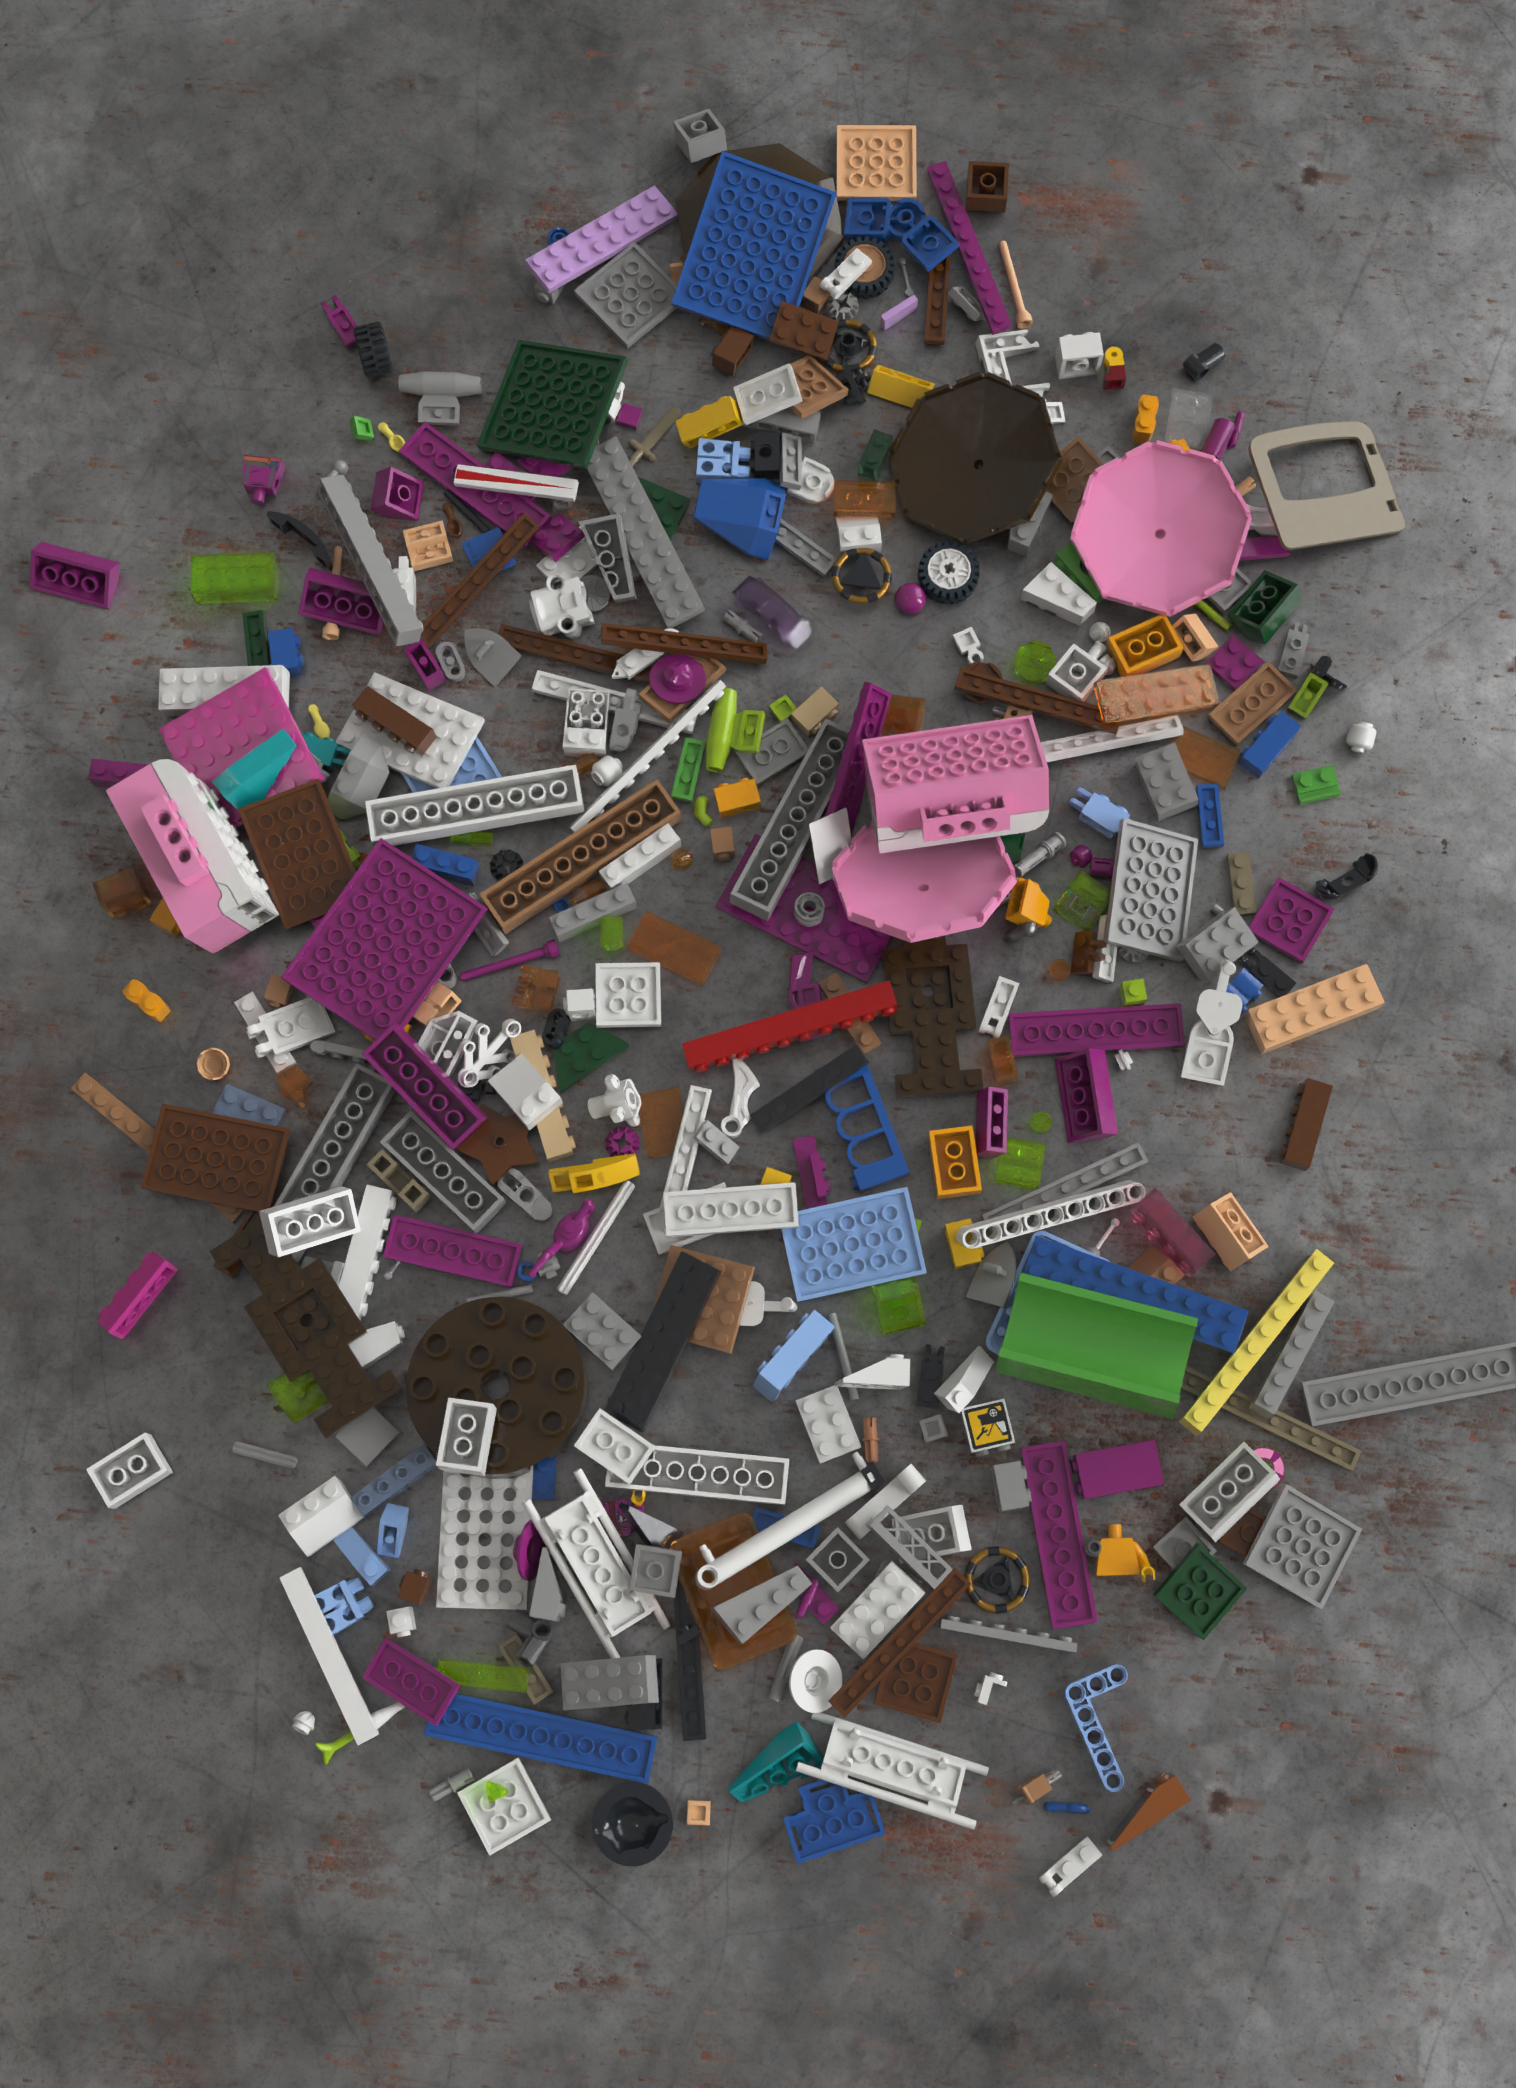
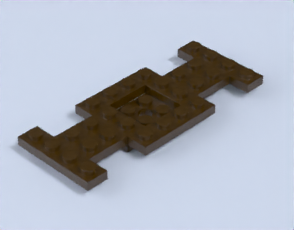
[881,935,984,1098]
[209,1219,403,1439]

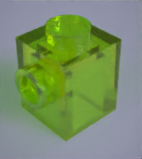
[601,917,624,950]

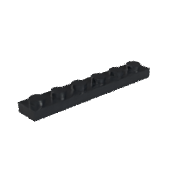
[750,1044,870,1134]

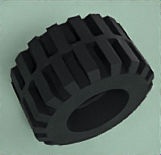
[354,321,393,378]

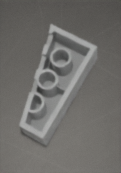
[578,514,637,603]
[710,1566,812,1644]

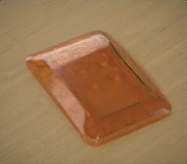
[669,1513,797,1670]

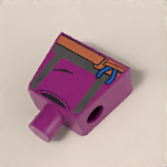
[243,454,286,505]

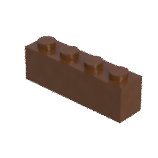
[352,686,437,756]
[1279,1078,1333,1171]

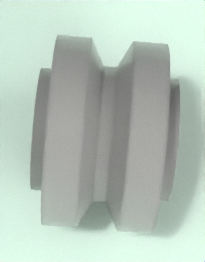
[794,892,825,927]

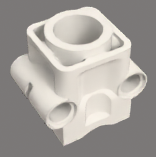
[529,574,595,639]

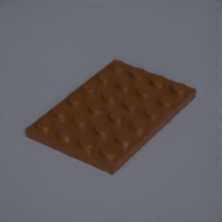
[238,778,356,930]
[140,1103,291,1213]

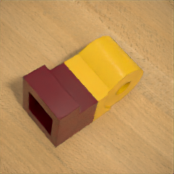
[1103,347,1126,390]

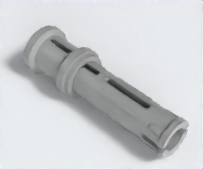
[1013,832,1067,878]

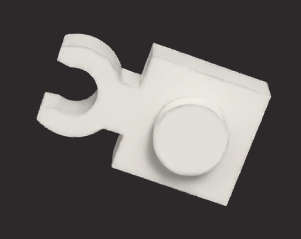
[952,627,984,665]

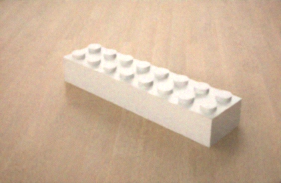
[605,1445,789,1506]

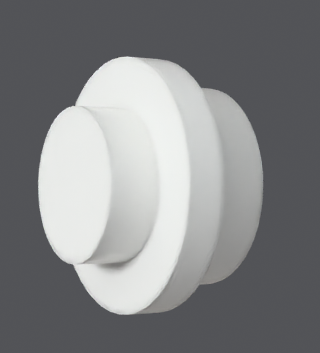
[1115,1049,1133,1070]

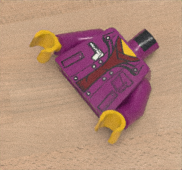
[576,1490,646,1551]

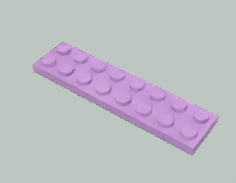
[525,185,678,293]

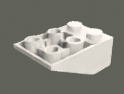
[563,688,610,759]

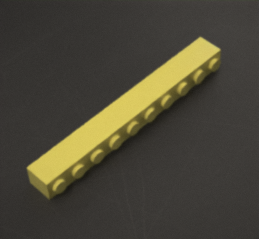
[1178,1249,1334,1436]

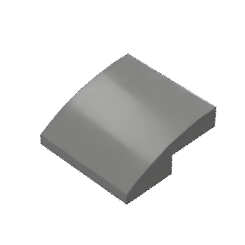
[334,1408,400,1468]

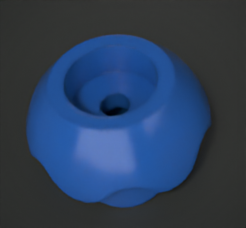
[547,227,571,246]

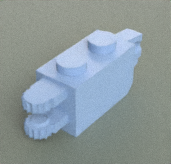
[1069,787,1130,839]

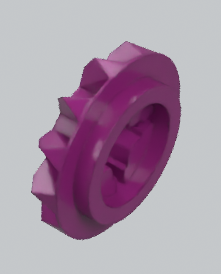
[605,1126,640,1157]

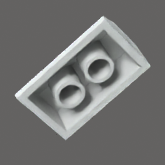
[278,1476,365,1557]

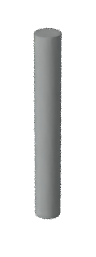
[466,1284,533,1302]

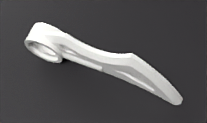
[721,1059,760,1139]

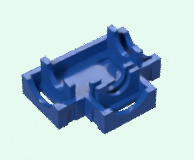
[783,1779,886,1864]

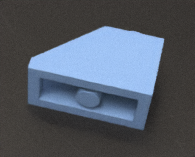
[377,1503,409,1559]

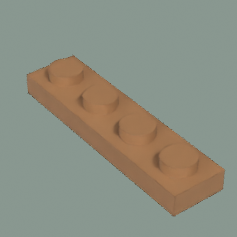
[818,972,882,1055]

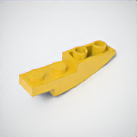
[548,1153,640,1193]

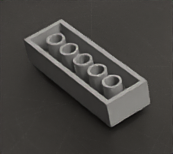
[380,1111,507,1234]

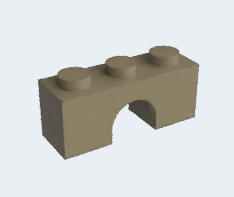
[366,1149,432,1214]

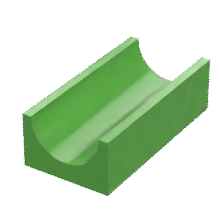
[996,1272,1198,1419]

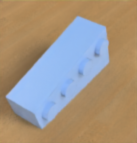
[753,1310,835,1403]

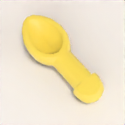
[378,422,406,453]
[308,704,330,739]

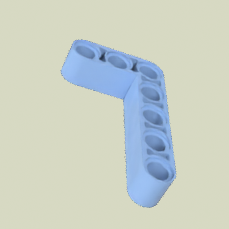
[1063,1664,1128,1792]

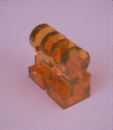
[512,965,562,1015]

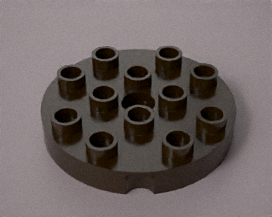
[406,1297,587,1479]

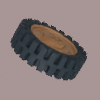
[835,237,894,299]

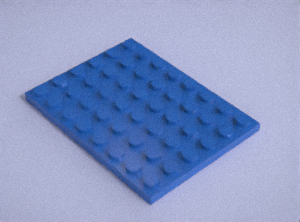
[671,151,837,340]

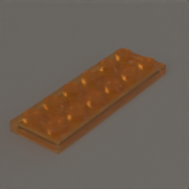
[1093,664,1220,724]

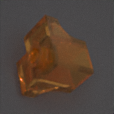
[274,1064,314,1109]

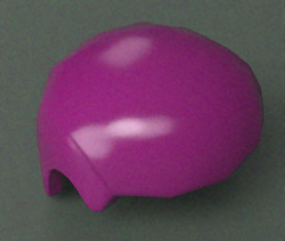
[894,583,926,614]

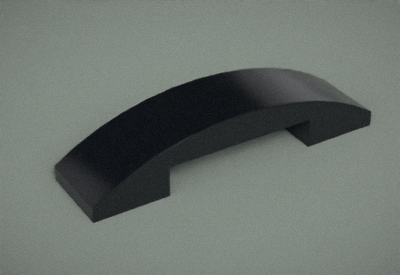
[266,511,333,571]

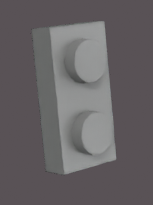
[948,286,986,321]
[693,1120,739,1165]

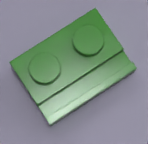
[1291,765,1341,805]

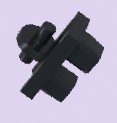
[835,363,871,404]

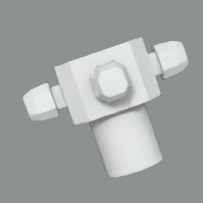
[588,1074,641,1127]

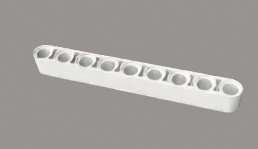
[956,1180,1146,1249]

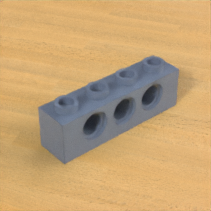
[350,1444,437,1517]

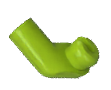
[694,796,714,828]

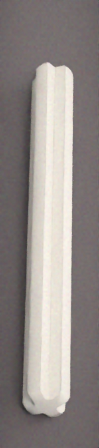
[557,1180,635,1295]

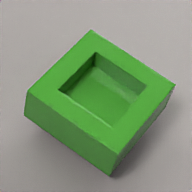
[349,416,374,441]

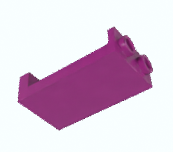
[1071,1440,1164,1500]

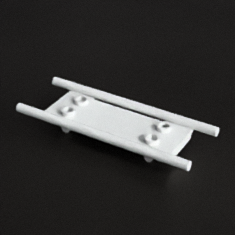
[522,1468,671,1658]
[796,1712,989,1830]

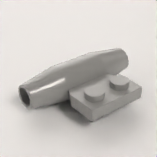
[399,371,482,426]

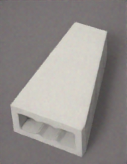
[350,1321,405,1370]

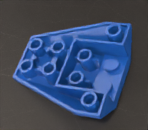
[693,478,786,561]

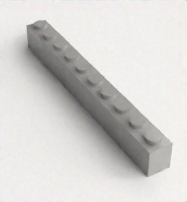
[318,475,423,646]

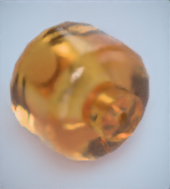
[671,848,693,871]

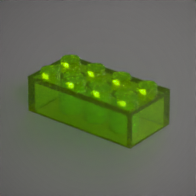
[191,552,279,604]

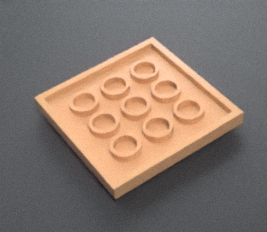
[837,125,917,201]

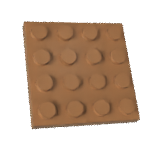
[653,1245,755,1354]

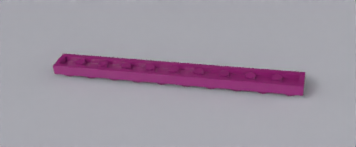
[927,161,1012,335]

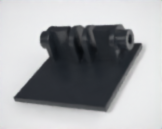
[1310,656,1348,689]

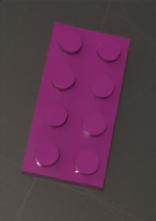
[362,1637,461,1726]

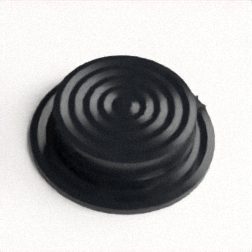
[592,1782,673,1866]

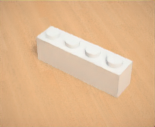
[599,823,681,890]

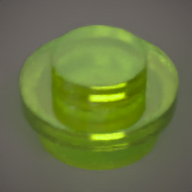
[1030,1111,1052,1133]

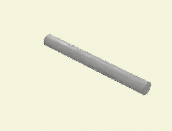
[828,1313,859,1401]

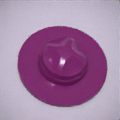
[650,654,706,704]
[513,1519,546,1581]

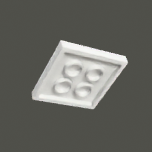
[595,962,661,1028]
[457,1758,551,1856]

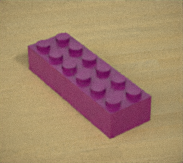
[362,1023,488,1150]

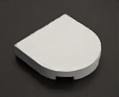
[787,456,834,504]

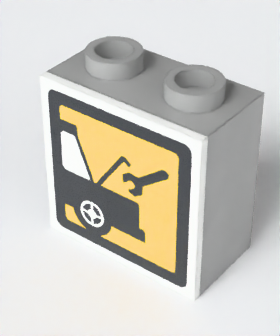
[960,1399,1015,1457]

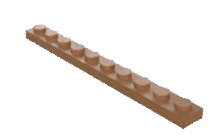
[71,1072,246,1224]

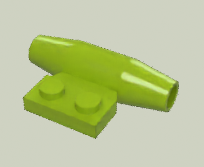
[706,688,765,773]

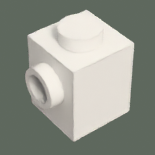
[386,1606,416,1638]

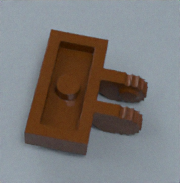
[1071,930,1107,975]

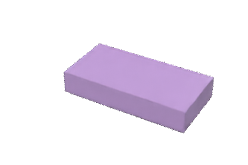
[880,295,918,331]

